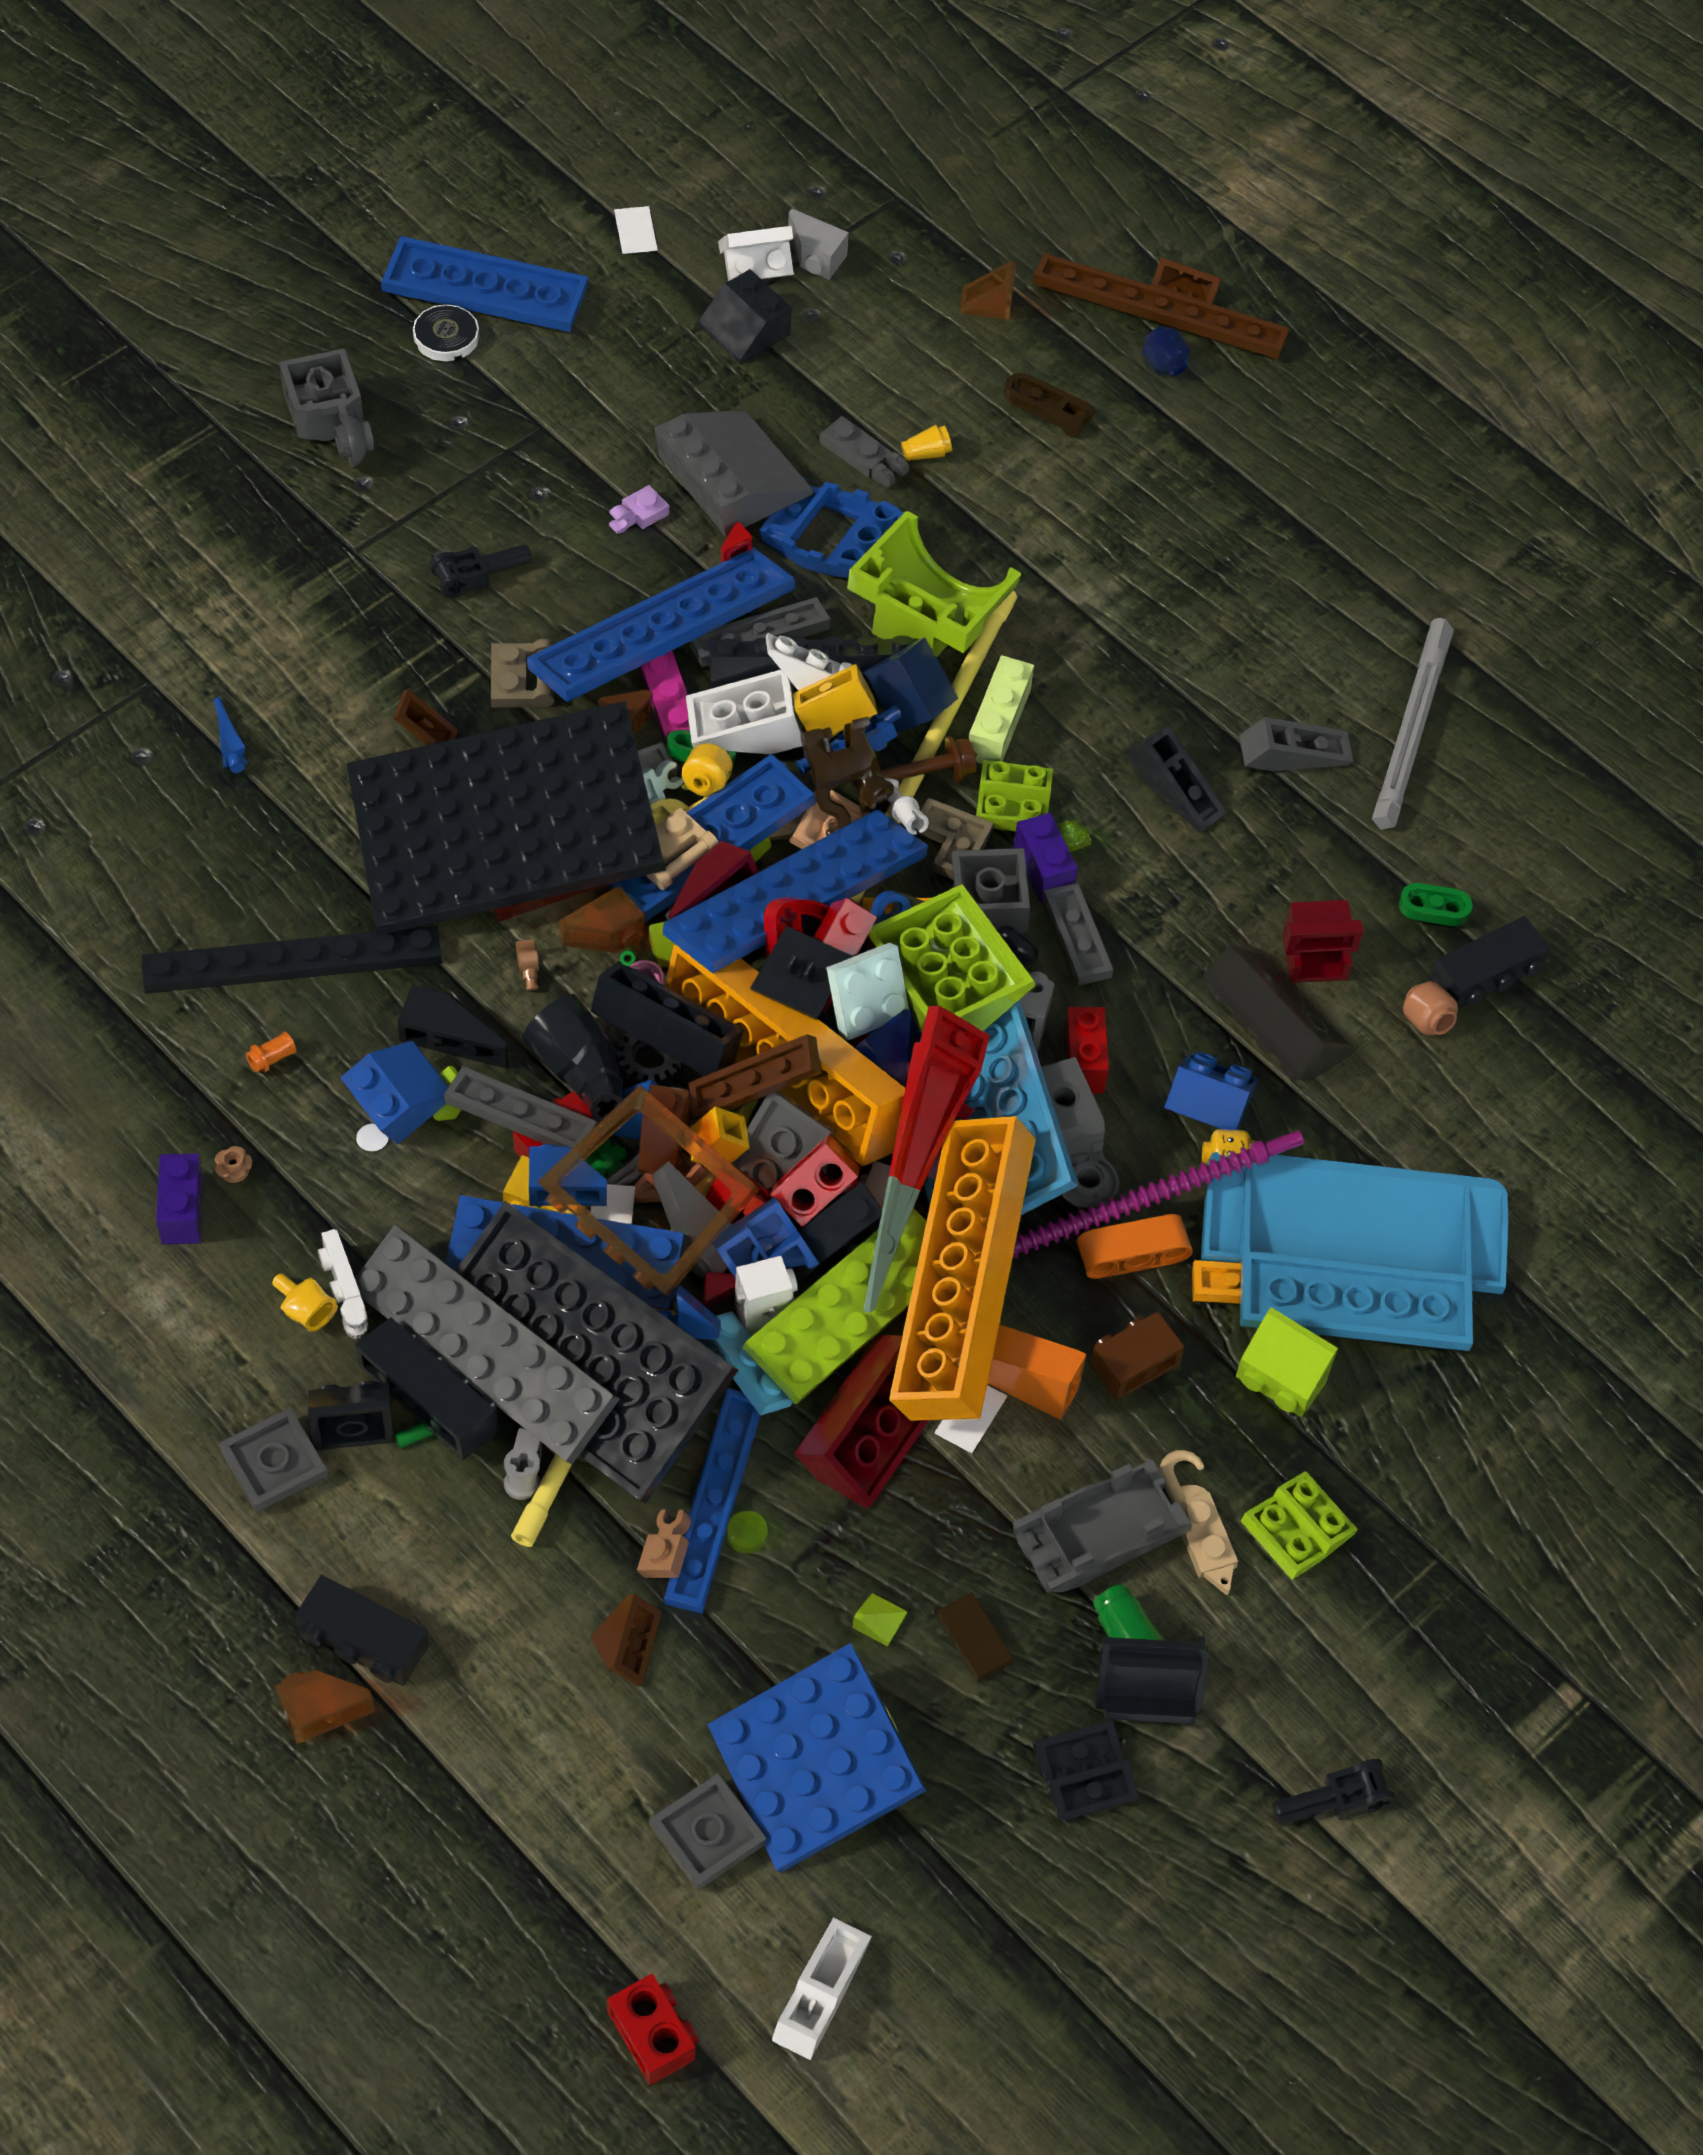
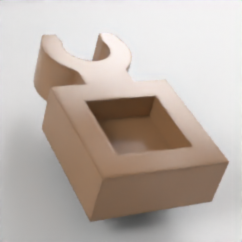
[637,1509,691,1578]

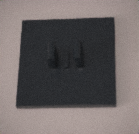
[750,926,853,1020]

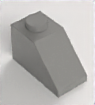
[788,209,849,280]

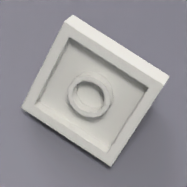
[718,226,794,281]

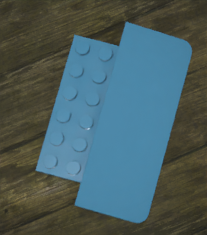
[1201,1151,1508,1351]

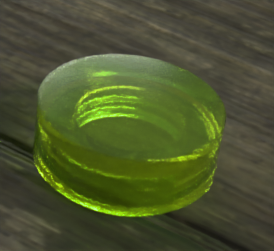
[727,1511,767,1553]

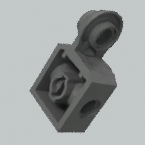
[279,348,374,468]
[1041,1057,1119,1210]

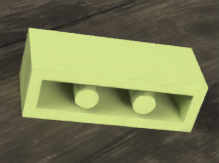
[969,655,1034,764]

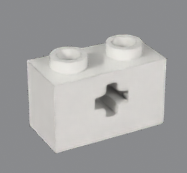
[734,1256,797,1336]

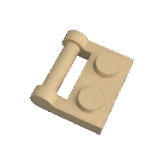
[646,808,719,890]

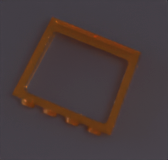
[537,1085,760,1296]

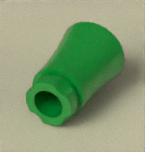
[1093,1584,1167,1641]

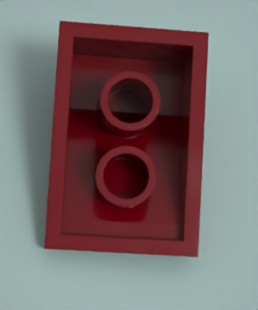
[669,841,758,919]

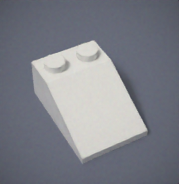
[686,670,803,754]

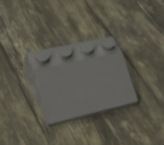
[654,410,813,537]

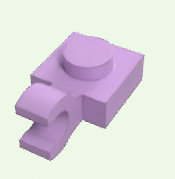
[609,485,670,534]

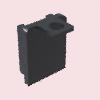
[1095,1636,1209,1724]

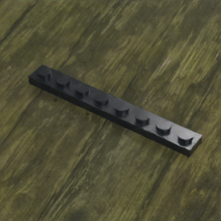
[141,926,442,994]

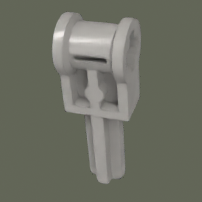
[504,1427,542,1500]

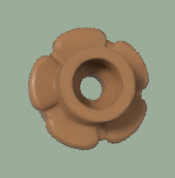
[215,1146,253,1183]

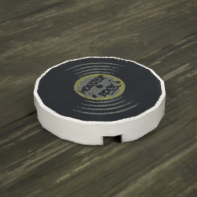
[413,304,479,362]

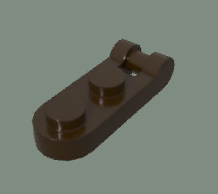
[1004,373,1095,438]

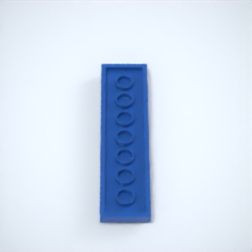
[527,547,795,702]
[663,809,928,973]

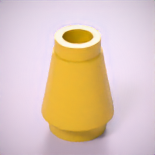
[901,425,952,462]

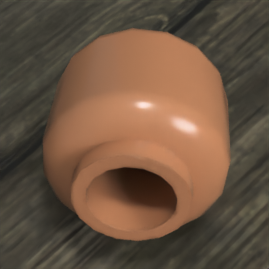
[1403,981,1458,1036]

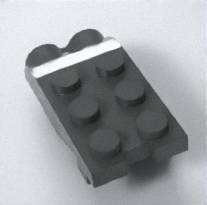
[1012,1459,1192,1593]

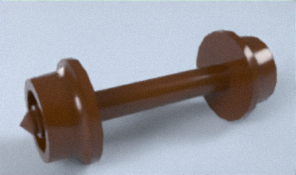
[852,736,978,789]

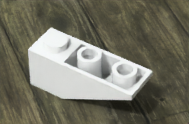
[766,633,852,690]

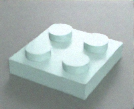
[827,943,910,1041]

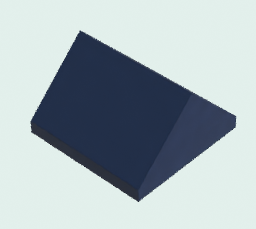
[863,637,959,733]

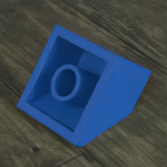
[340,1041,449,1144]

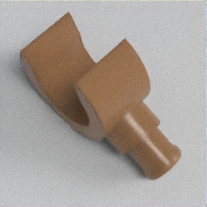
[516,939,539,991]

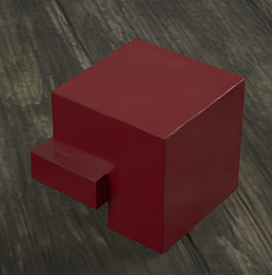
[1282,900,1363,983]

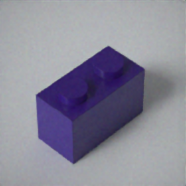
[1014,812,1078,902]
[156,1154,203,1244]

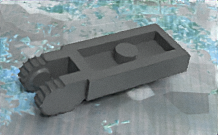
[819,416,910,488]

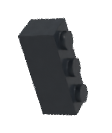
[1430,916,1550,1009]
[295,1574,429,1686]

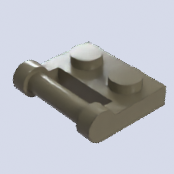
[491,639,554,707]

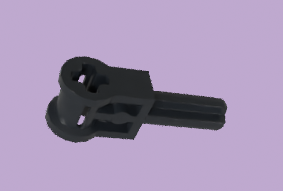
[430,545,532,598]
[1272,1759,1396,1825]

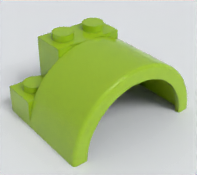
[847,511,1021,657]

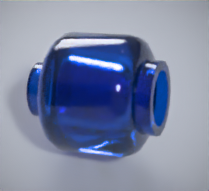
[1142,326,1191,377]

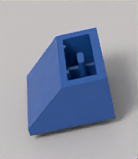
[1164,1052,1259,1130]

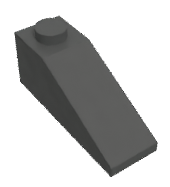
[1239,717,1353,771]
[652,1161,732,1279]

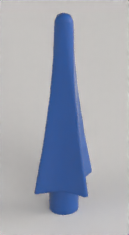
[214,697,248,773]

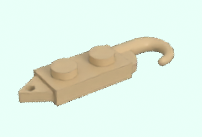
[1159,1450,1238,1595]

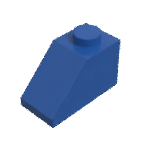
[529,1144,607,1206]

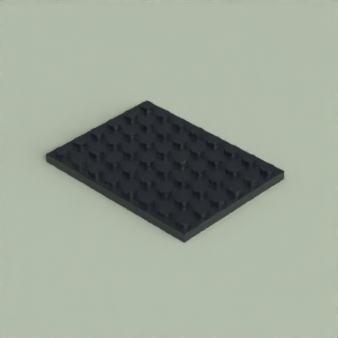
[347,701,666,935]

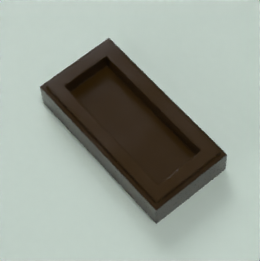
[936,1592,1013,1682]

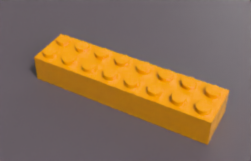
[665,943,906,1167]
[889,1116,1036,1421]

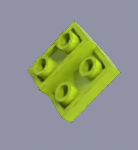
[976,760,1053,832]
[1241,1471,1358,1580]

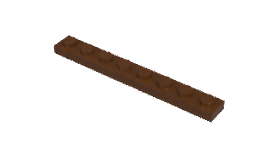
[1033,253,1290,359]

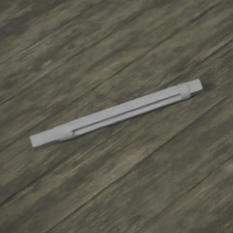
[1372,618,1454,830]

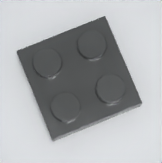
[218,1407,328,1513]
[649,1773,767,1891]

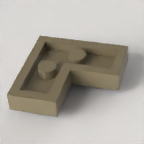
[914,798,994,880]

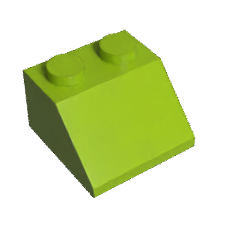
[1236,1307,1338,1418]

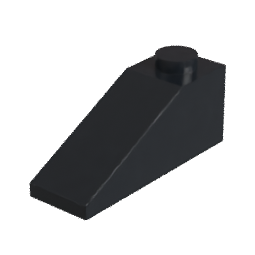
[1125,724,1227,832]
[397,986,508,1069]
[786,1183,883,1284]

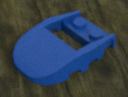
[760,477,903,578]

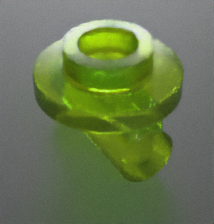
[1057,820,1091,852]

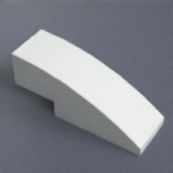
[772,1918,872,2060]

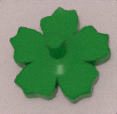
[581,1138,628,1178]

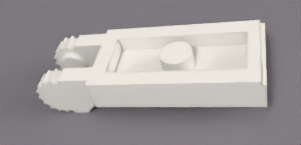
[318,1229,369,1341]

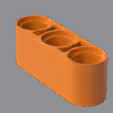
[1076,1214,1193,1279]

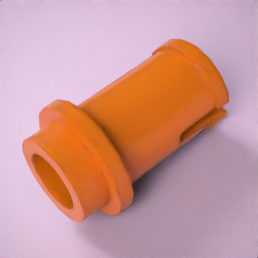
[246,1031,297,1073]

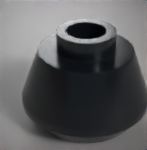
[998,925,1038,968]

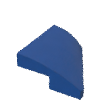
[710,1197,819,1279]

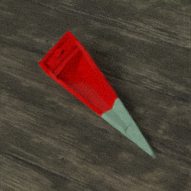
[864,1006,990,1312]

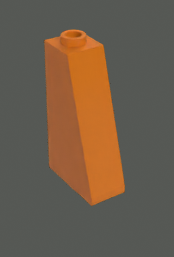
[988,1324,1087,1420]

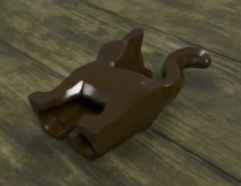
[800,717,894,836]

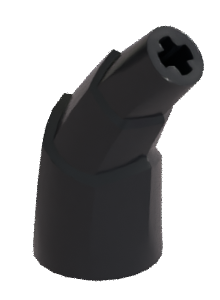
[522,994,625,1124]

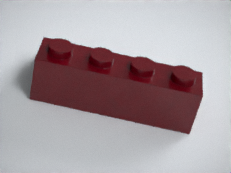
[794,1335,929,1508]

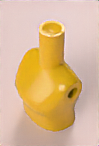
[272,1273,338,1332]

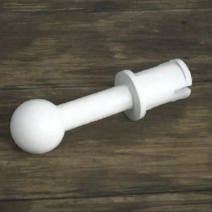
[885,778,929,835]

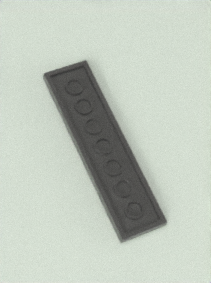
[355,1224,620,1464]

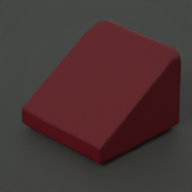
[701,1272,736,1309]

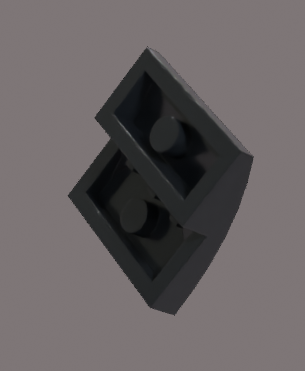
[1032,1720,1139,1822]

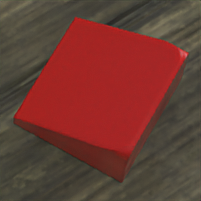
[721,522,752,563]

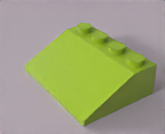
[866,884,1035,1033]

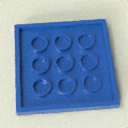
[707,1643,927,1873]

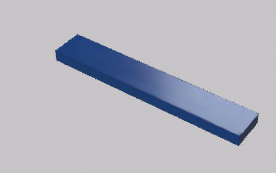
[664,1388,761,1614]

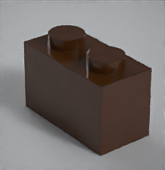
[1090,1312,1185,1401]

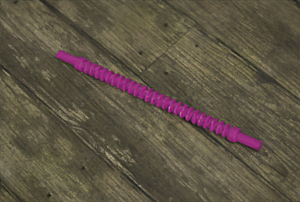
[1013,1130,1304,1259]

